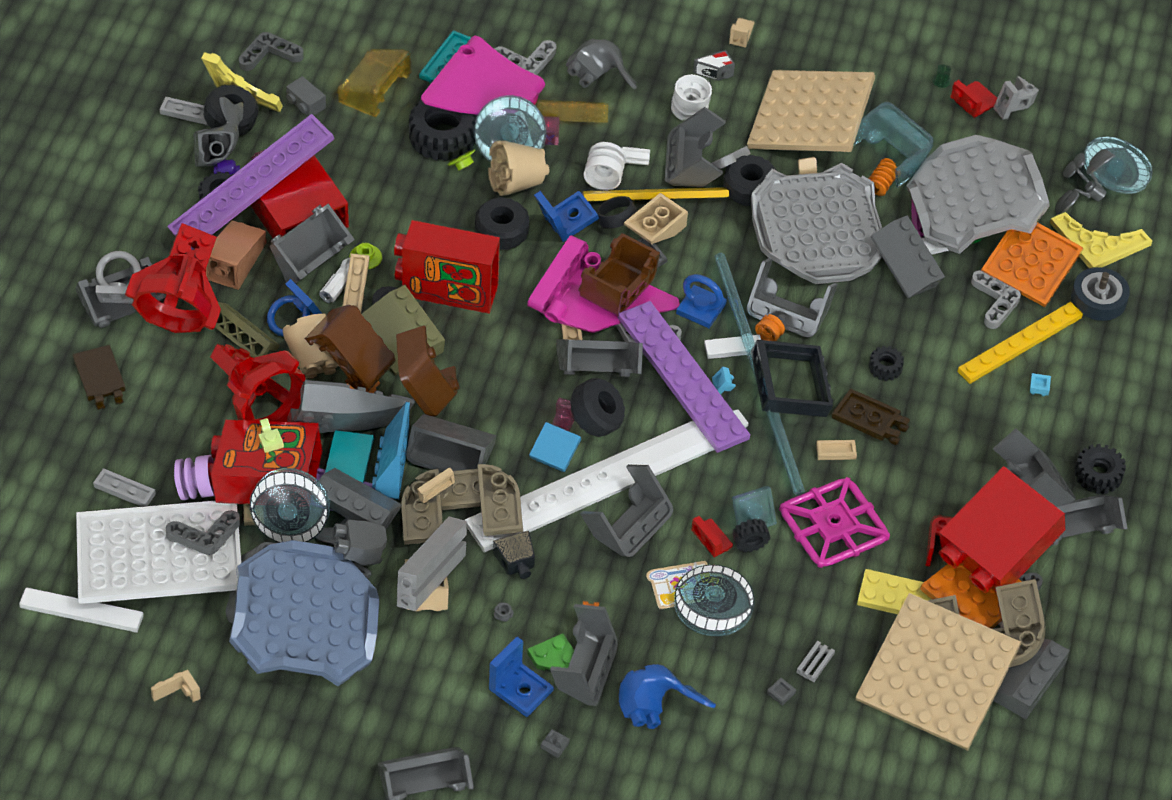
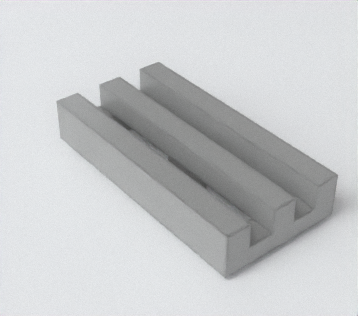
[796,641,835,682]

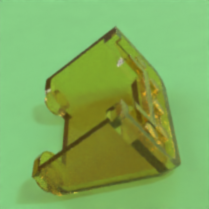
[337,49,411,117]

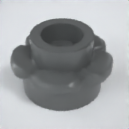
[494,603,513,622]

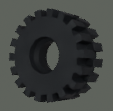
[1075,444,1126,494]

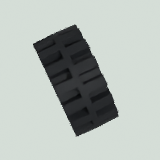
[869,346,904,381]
[732,518,770,552]

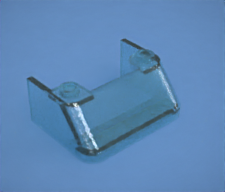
[853,102,933,187]

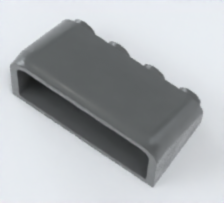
[406,414,497,472]

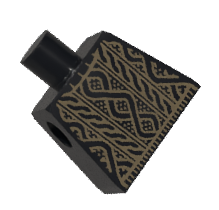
[493,530,535,579]

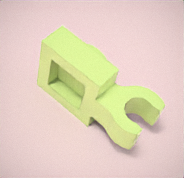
[258,418,284,453]

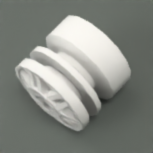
[671,74,712,121]
[584,142,626,191]

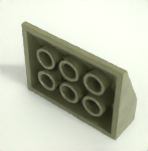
[362,285,445,376]

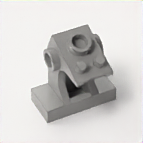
[994,76,1039,119]

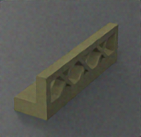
[215,302,280,358]

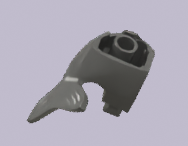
[566,38,637,89]
[193,97,244,167]
[315,518,387,566]

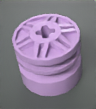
[174,455,215,501]

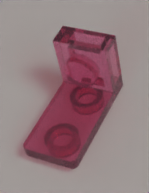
[552,398,575,432]

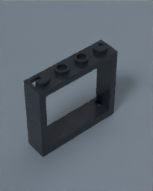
[751,340,834,417]

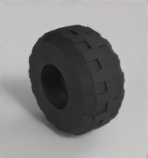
[203,85,258,136]
[724,155,777,206]
[475,197,530,250]
[570,378,625,437]

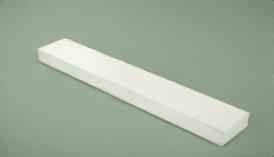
[19,588,143,632]

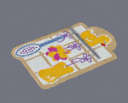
[646,561,723,609]

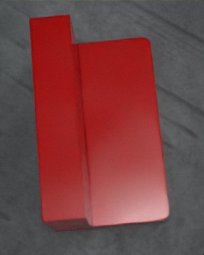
[691,516,733,558]

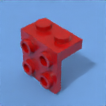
[951,80,997,118]

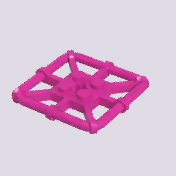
[779,477,890,568]

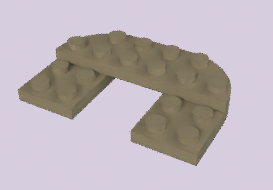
[401,464,524,545]
[928,579,1046,668]

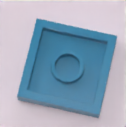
[529,422,581,472]

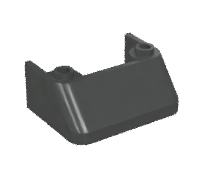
[665,107,725,188]
[747,258,838,337]
[556,339,643,377]
[993,428,1076,507]
[580,464,673,557]
[1051,495,1127,546]
[550,604,618,706]
[378,747,474,800]

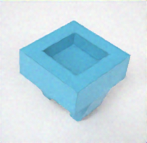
[712,367,736,394]
[1029,373,1051,396]

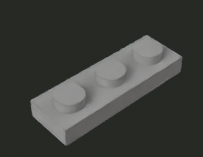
[160,97,208,125]
[93,468,156,507]

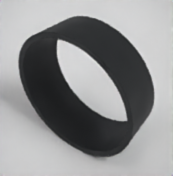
[597,196,637,229]

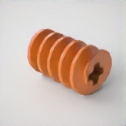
[869,158,899,196]

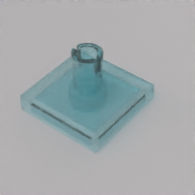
[732,486,777,527]

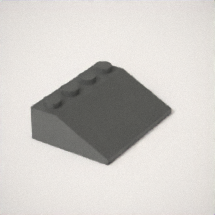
[993,639,1070,719]

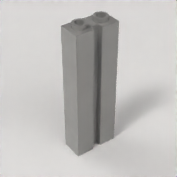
[397,517,467,611]

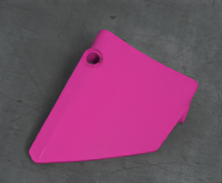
[421,36,545,116]
[527,235,680,333]

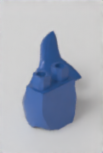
[619,665,716,729]

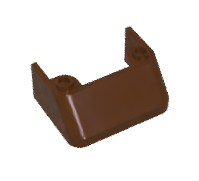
[396,325,460,417]

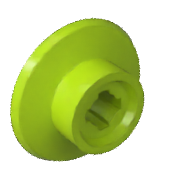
[447,149,475,171]
[349,243,382,270]

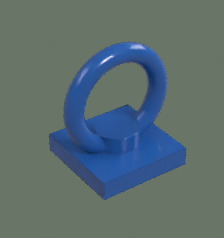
[676,274,727,328]
[267,279,322,337]

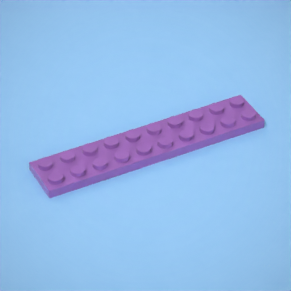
[167,114,335,250]
[618,301,750,453]

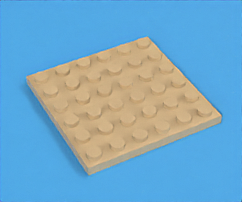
[747,70,875,152]
[855,593,1021,751]

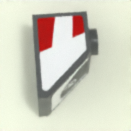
[693,50,735,81]

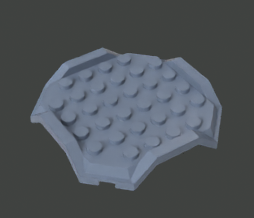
[229,540,379,686]

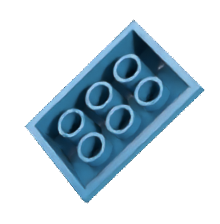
[372,402,410,499]

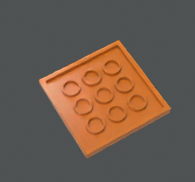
[981,223,1083,307]
[920,564,1022,629]

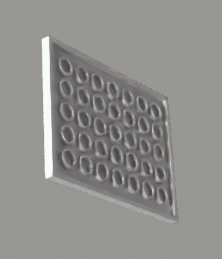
[76,501,241,604]

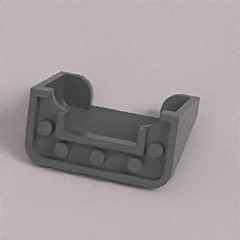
[270,204,355,283]
[75,257,165,328]

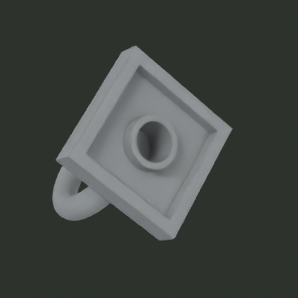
[96,251,141,304]

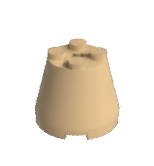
[488,141,549,196]
[283,314,338,378]

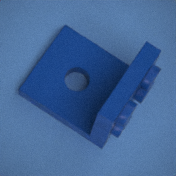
[534,191,599,242]
[489,637,554,717]

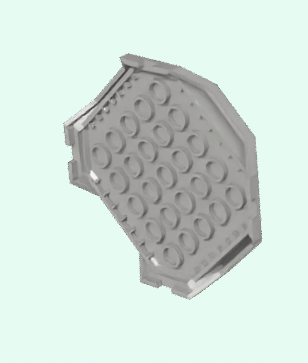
[907,135,1049,254]
[751,163,882,284]

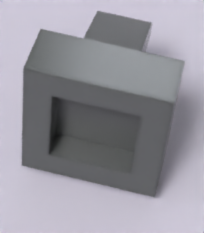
[541,729,570,758]

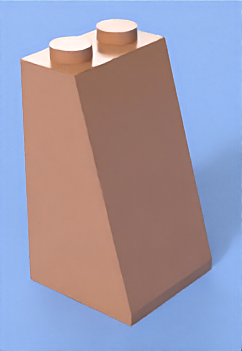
[206,220,266,290]

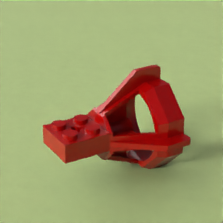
[125,223,221,333]
[210,344,306,422]

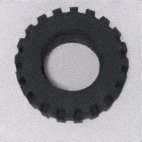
[409,100,477,161]

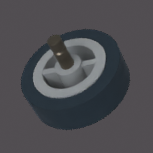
[1071,267,1130,321]

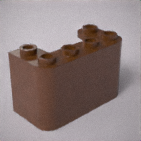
[579,233,660,316]
[304,305,396,392]

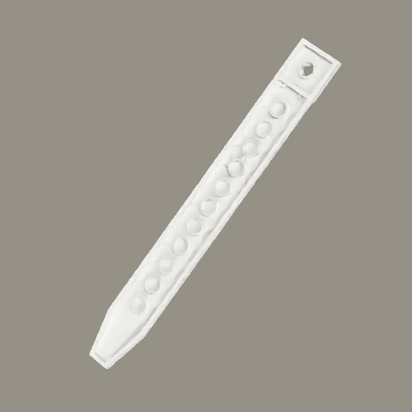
[465,410,748,552]

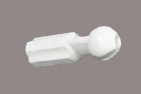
[622,147,650,166]
[319,258,350,304]

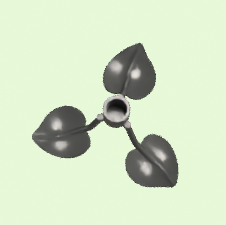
[1055,149,1116,215]

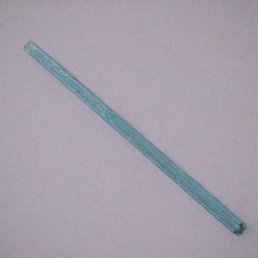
[714,252,805,496]

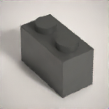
[286,76,326,116]

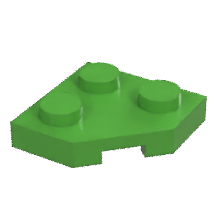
[527,633,574,671]

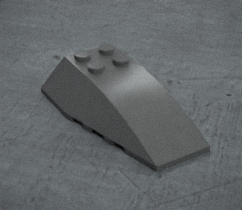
[287,380,415,433]

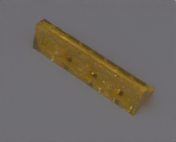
[537,100,608,123]

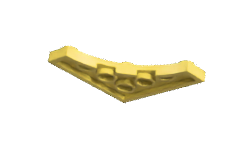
[201,52,283,112]
[1050,212,1152,268]

